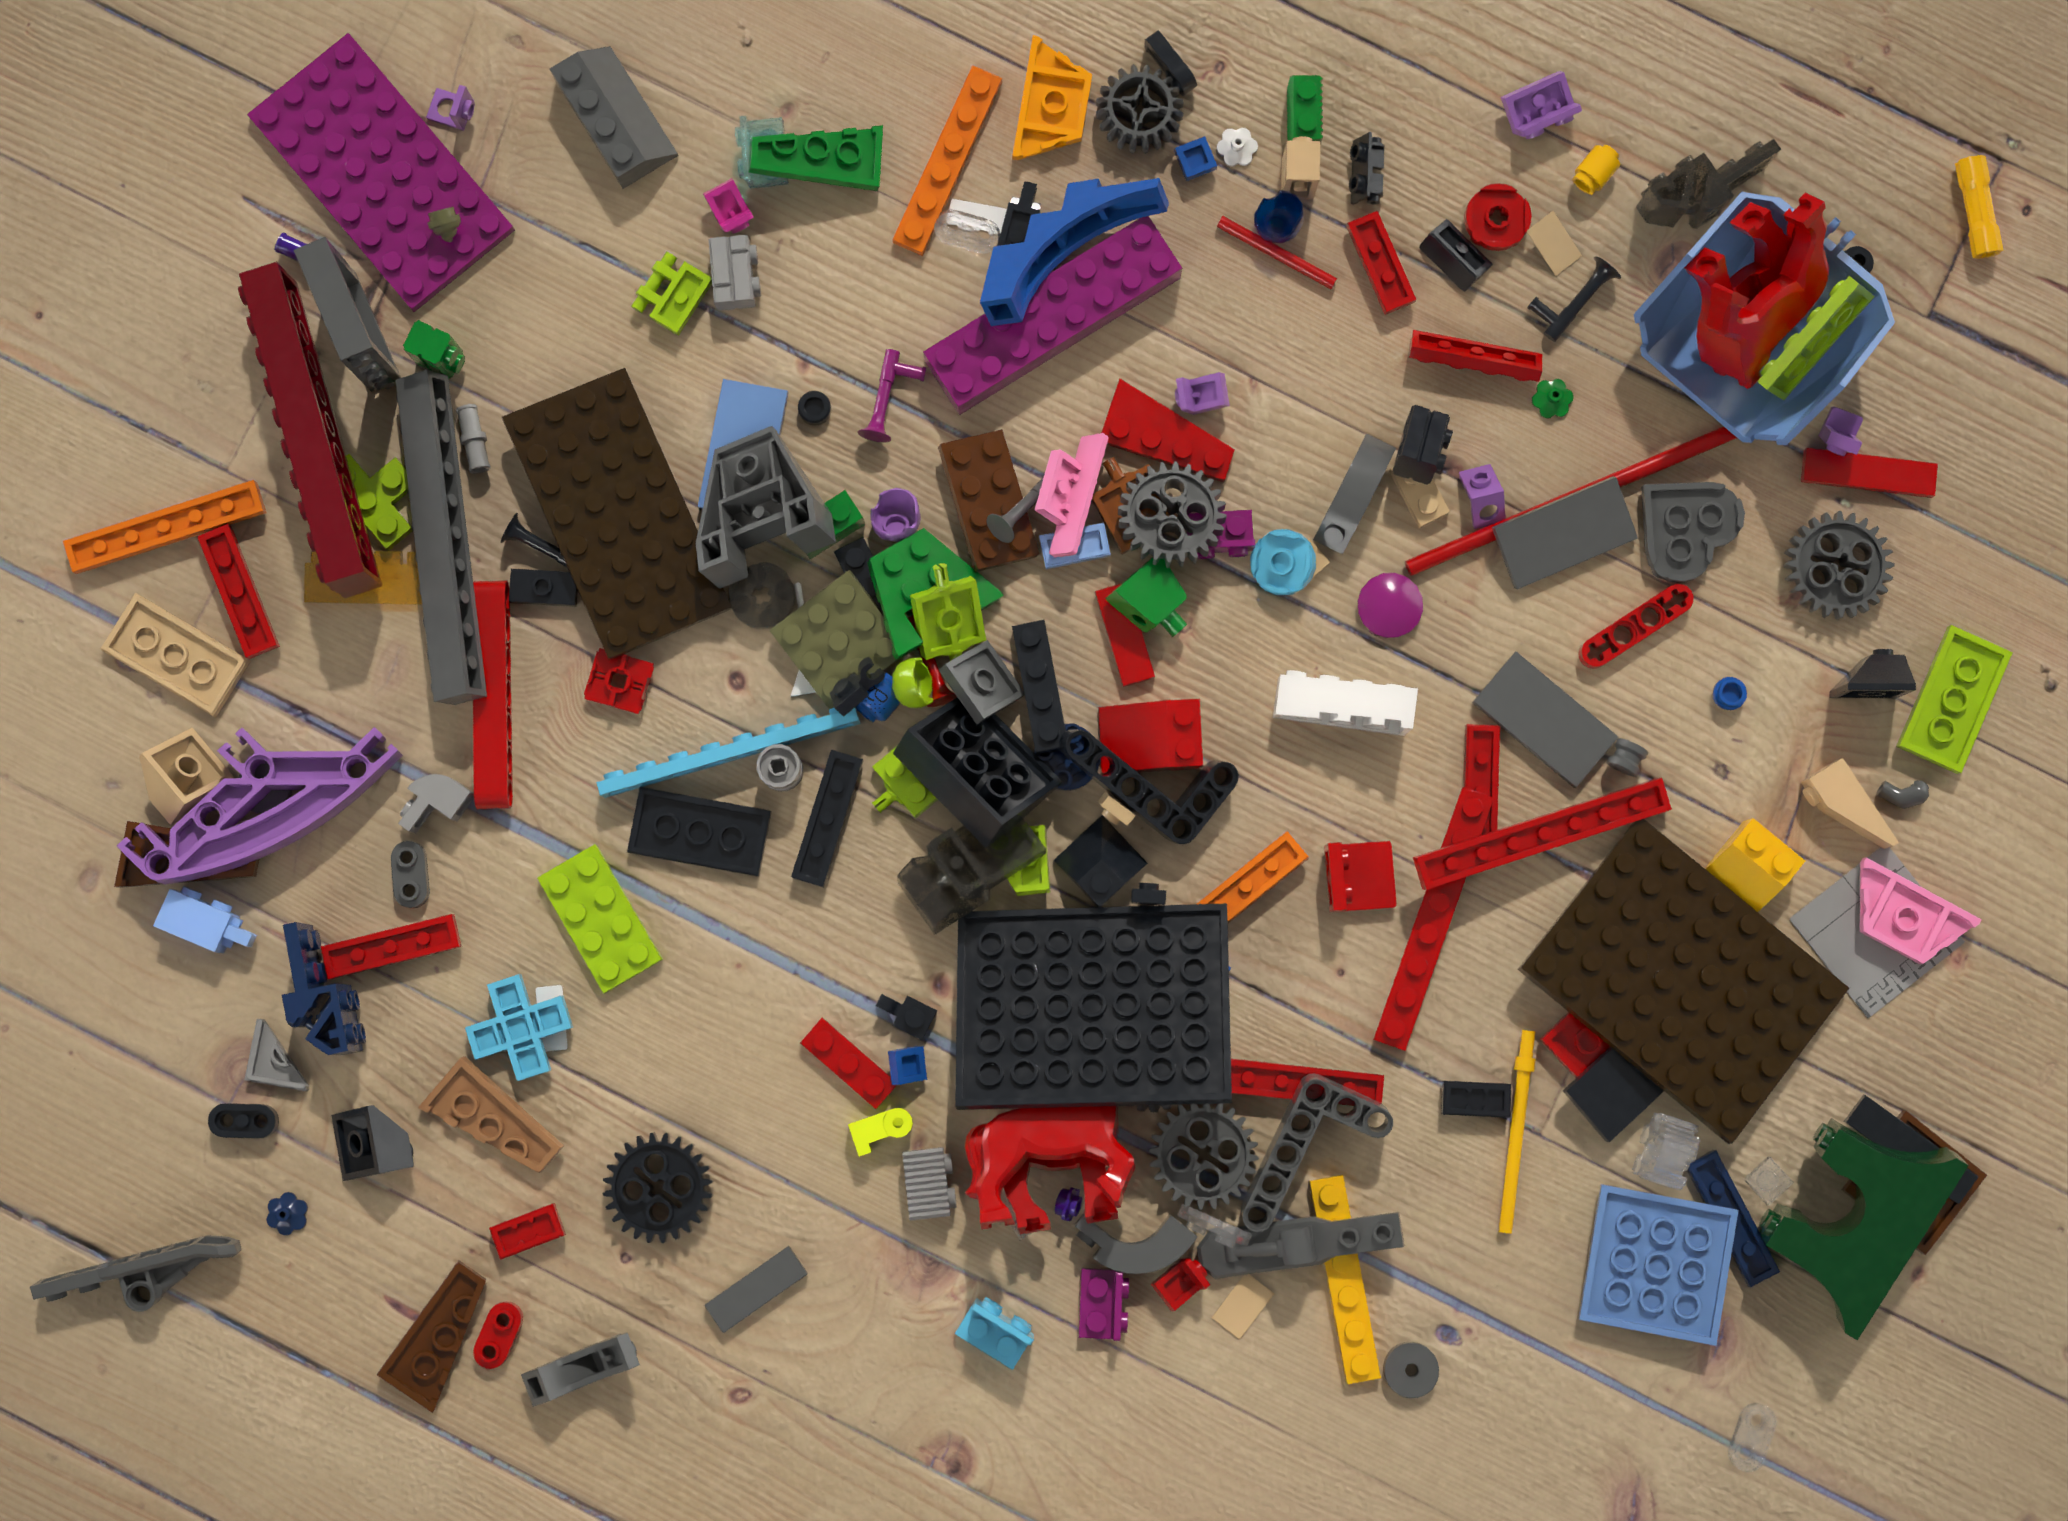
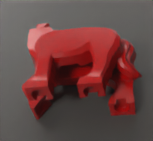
[1684,192,1829,389]
[965,1106,1135,1234]

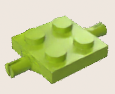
[910,563,987,661]
[872,745,938,819]

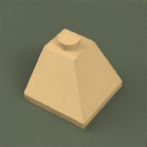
[139,728,234,825]

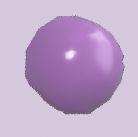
[870,488,921,542]

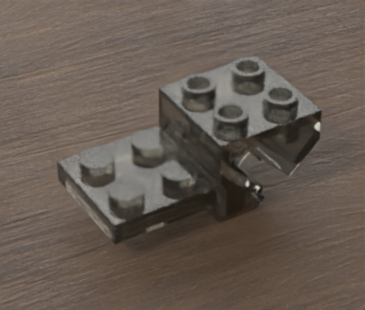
[1636,139,1782,229]
[897,819,1046,935]

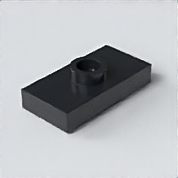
[509,569,578,607]
[1441,1081,1511,1118]

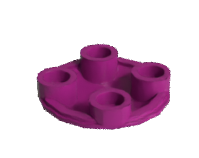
[1357,573,1423,638]

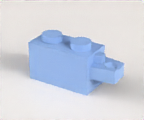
[153,886,257,953]

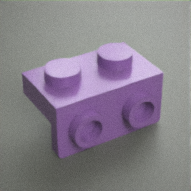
[1501,71,1582,139]

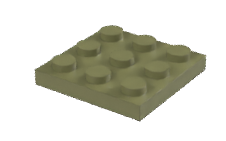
[770,570,896,709]

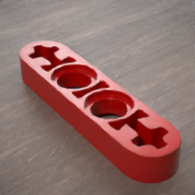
[1579,584,1694,669]

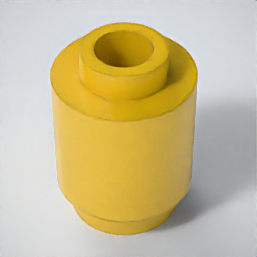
[1572,145,1620,195]

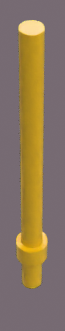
[1498,1030,1536,1234]

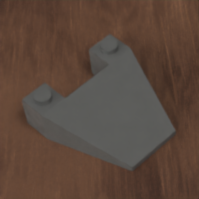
[696,426,836,589]

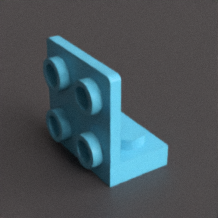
[955,1297,1034,1370]

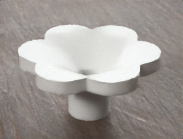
[1216,128,1258,167]

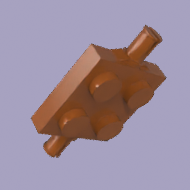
[1092,457,1178,555]

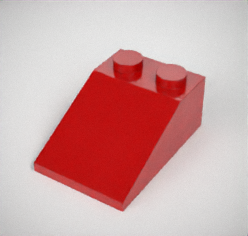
[1098,699,1203,774]

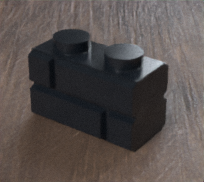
[1392,405,1453,485]

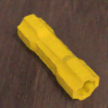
[1955,155,2004,259]

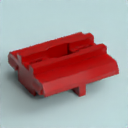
[584,648,654,714]

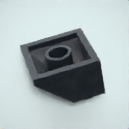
[1830,649,1916,699]
[1053,815,1148,908]
[331,1105,414,1181]

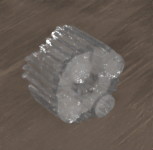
[1632,1113,1700,1191]

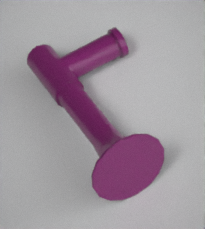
[857,349,927,443]

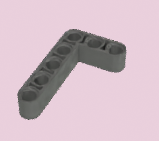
[1241,1073,1394,1232]

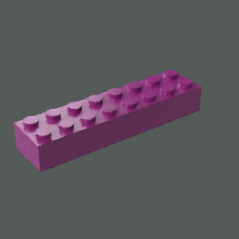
[923,216,1183,415]

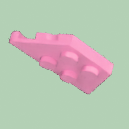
[1860,857,1981,964]

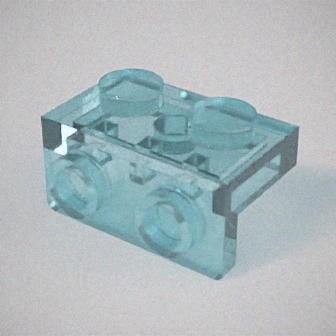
[735,116,789,189]

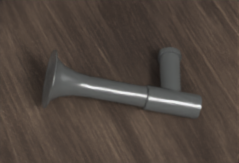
[986,477,1044,543]

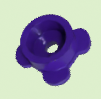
[1055,1187,1082,1222]

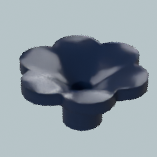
[266,1192,308,1236]

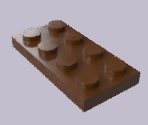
[938,429,1040,572]

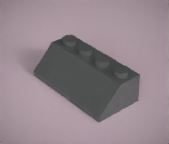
[550,46,679,189]

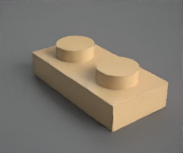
[1389,467,1450,529]

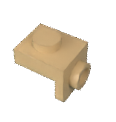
[1098,780,1136,826]

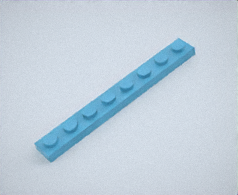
[596,708,861,798]

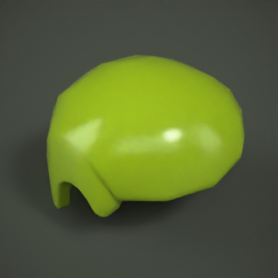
[892,657,933,708]

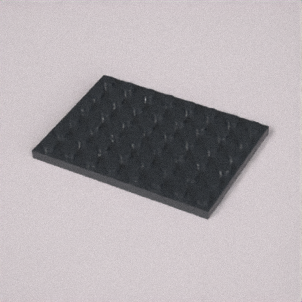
[955,903,1232,1110]

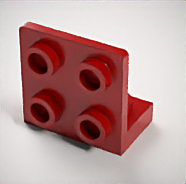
[1324,841,1397,913]

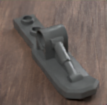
[1197,1212,1405,1279]
[30,1235,242,1312]

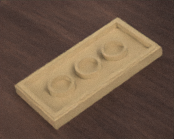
[100,593,251,717]

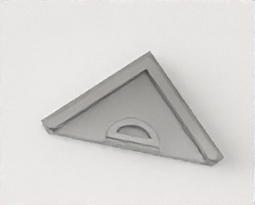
[244,1019,309,1091]

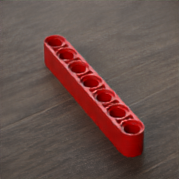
[473,580,513,810]

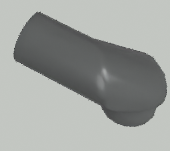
[1876,780,1929,809]

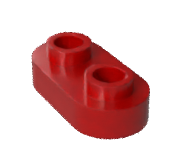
[473,1301,523,1369]

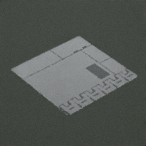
[1790,847,1965,1018]

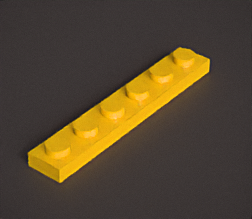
[1309,1175,1381,1384]

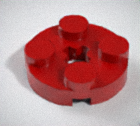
[1464,183,1532,251]

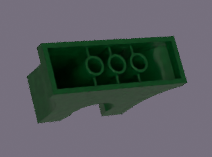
[1759,1118,1969,1340]

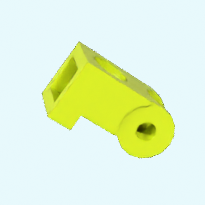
[848,1108,913,1157]

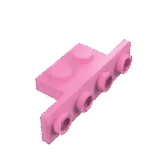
[1035,433,1108,557]

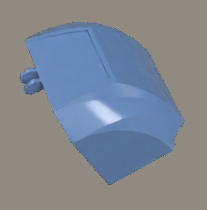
[1634,192,1895,445]

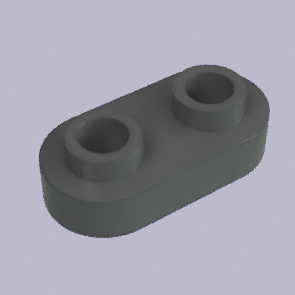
[391,841,430,908]

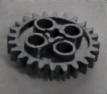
[602,1132,714,1243]

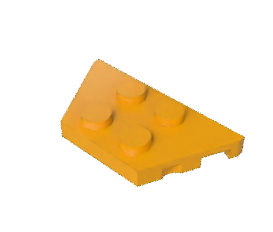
[1012,35,1092,160]

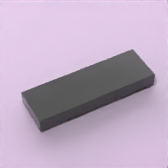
[704,1246,808,1333]

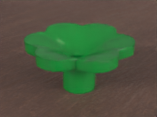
[1532,379,1574,419]

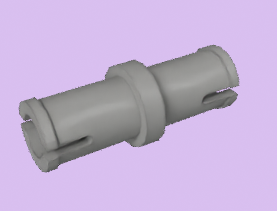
[456,404,491,474]

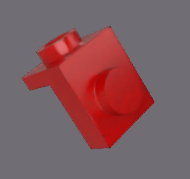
[1151,1258,1210,1311]

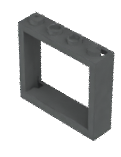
[294,237,401,392]

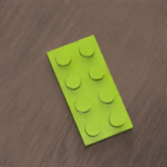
[1757,276,1875,400]
[1896,625,2013,774]
[537,844,663,994]

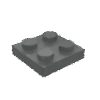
[939,640,1025,724]

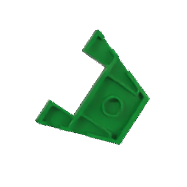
[867,528,1004,660]

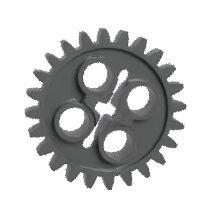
[1118,462,1226,568]
[1783,511,1895,620]
[1148,1104,1259,1210]

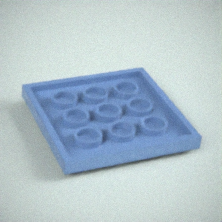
[1578,1184,1739,1346]

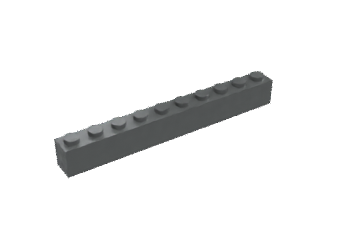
[396,370,487,705]

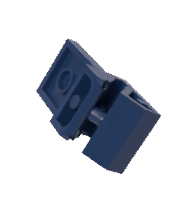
[282,922,366,1055]

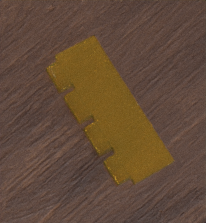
[304,551,422,605]

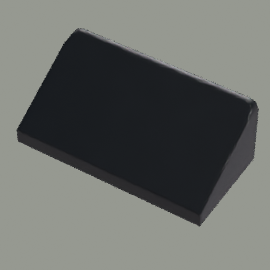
[1419,219,1493,292]

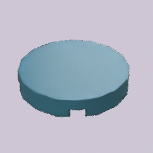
[1250,529,1316,595]

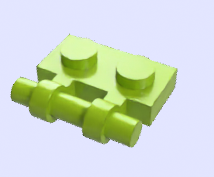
[631,251,712,336]

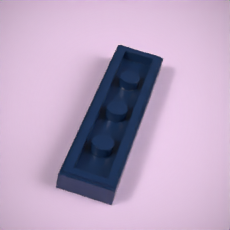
[1684,1150,1780,1287]

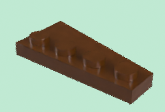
[114,821,260,888]
[377,1260,486,1413]

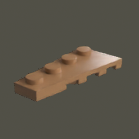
[418,1056,564,1173]

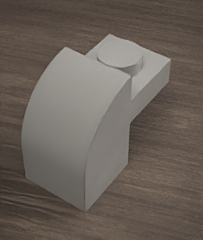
[398,774,474,834]

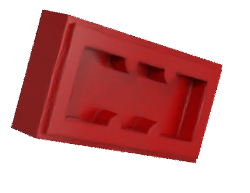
[489,1203,566,1260]

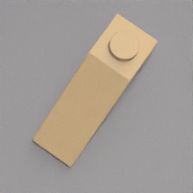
[1801,758,1899,849]

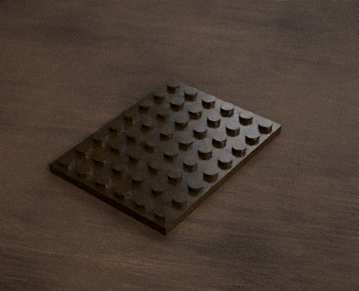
[1517,819,1849,1144]

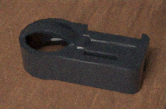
[1144,30,1197,96]

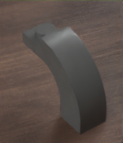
[1313,433,1396,554]
[1075,1214,1197,1274]
[521,1332,640,1407]

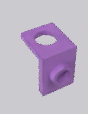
[426,85,475,131]
[1459,464,1506,529]

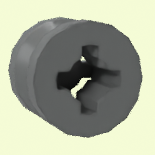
[1606,738,1648,777]

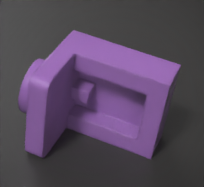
[1175,372,1230,415]
[1818,406,1863,456]

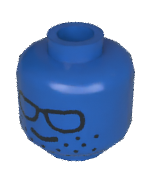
[855,673,901,723]

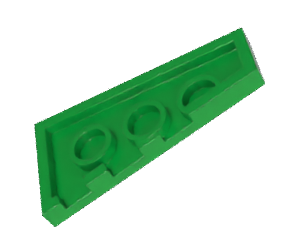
[748,125,883,191]

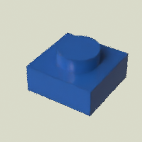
[1174,136,1217,181]
[888,1046,927,1085]

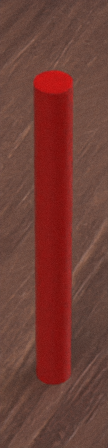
[1217,216,1337,290]

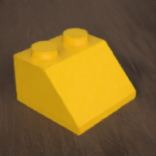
[1705,818,1806,912]

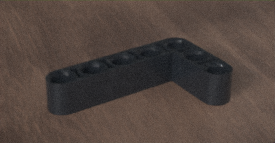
[1059,729,1239,844]

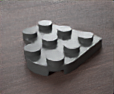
[1641,482,1745,583]

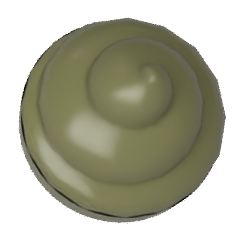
[427,207,461,242]

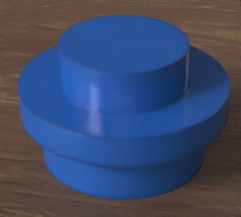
[1713,677,1747,710]

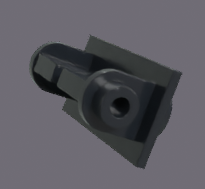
[1349,132,1385,205]

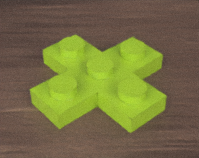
[346,454,413,551]

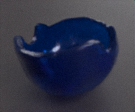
[1254,190,1304,243]

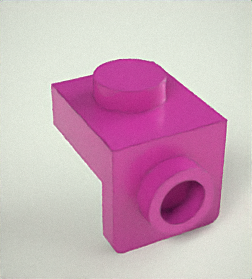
[703,178,754,234]

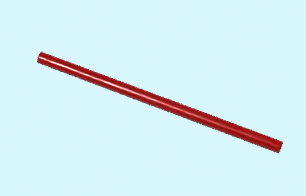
[1405,426,1737,576]

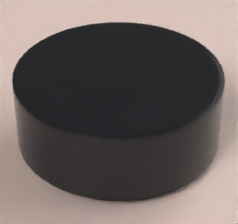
[798,391,831,426]

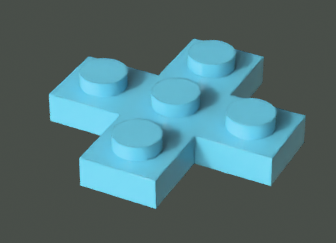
[465,974,573,1081]

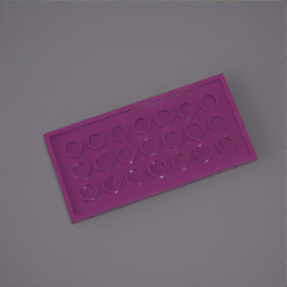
[247,33,515,312]

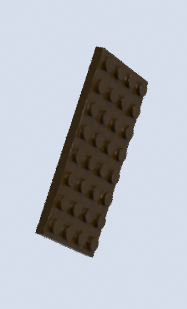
[502,368,732,660]

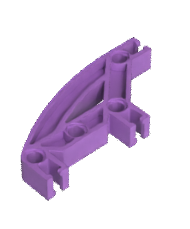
[117,727,403,885]

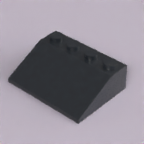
[893,697,1063,848]

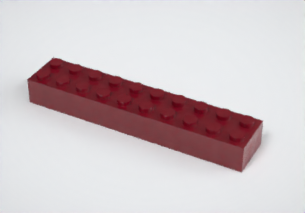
[238,261,382,598]

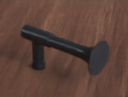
[1527,256,1621,342]
[501,513,567,567]

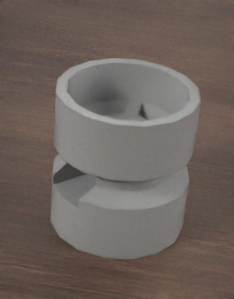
[757,744,803,792]

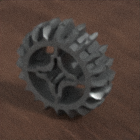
[1096,64,1184,154]

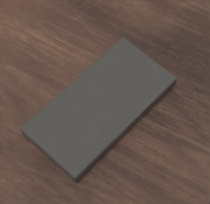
[1492,476,1638,589]
[1472,651,1618,788]

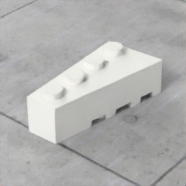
[1273,670,1418,736]

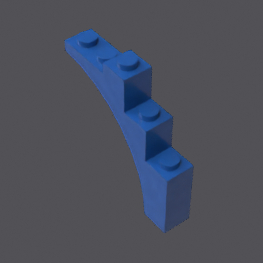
[980,178,1169,326]

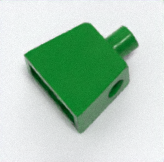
[1105,557,1187,637]

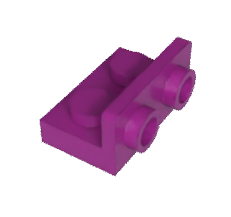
[1186,510,1256,559]
[1079,1268,1129,1341]

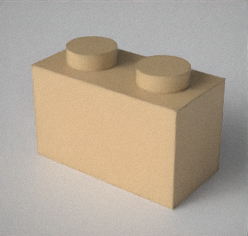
[1281,137,1320,200]

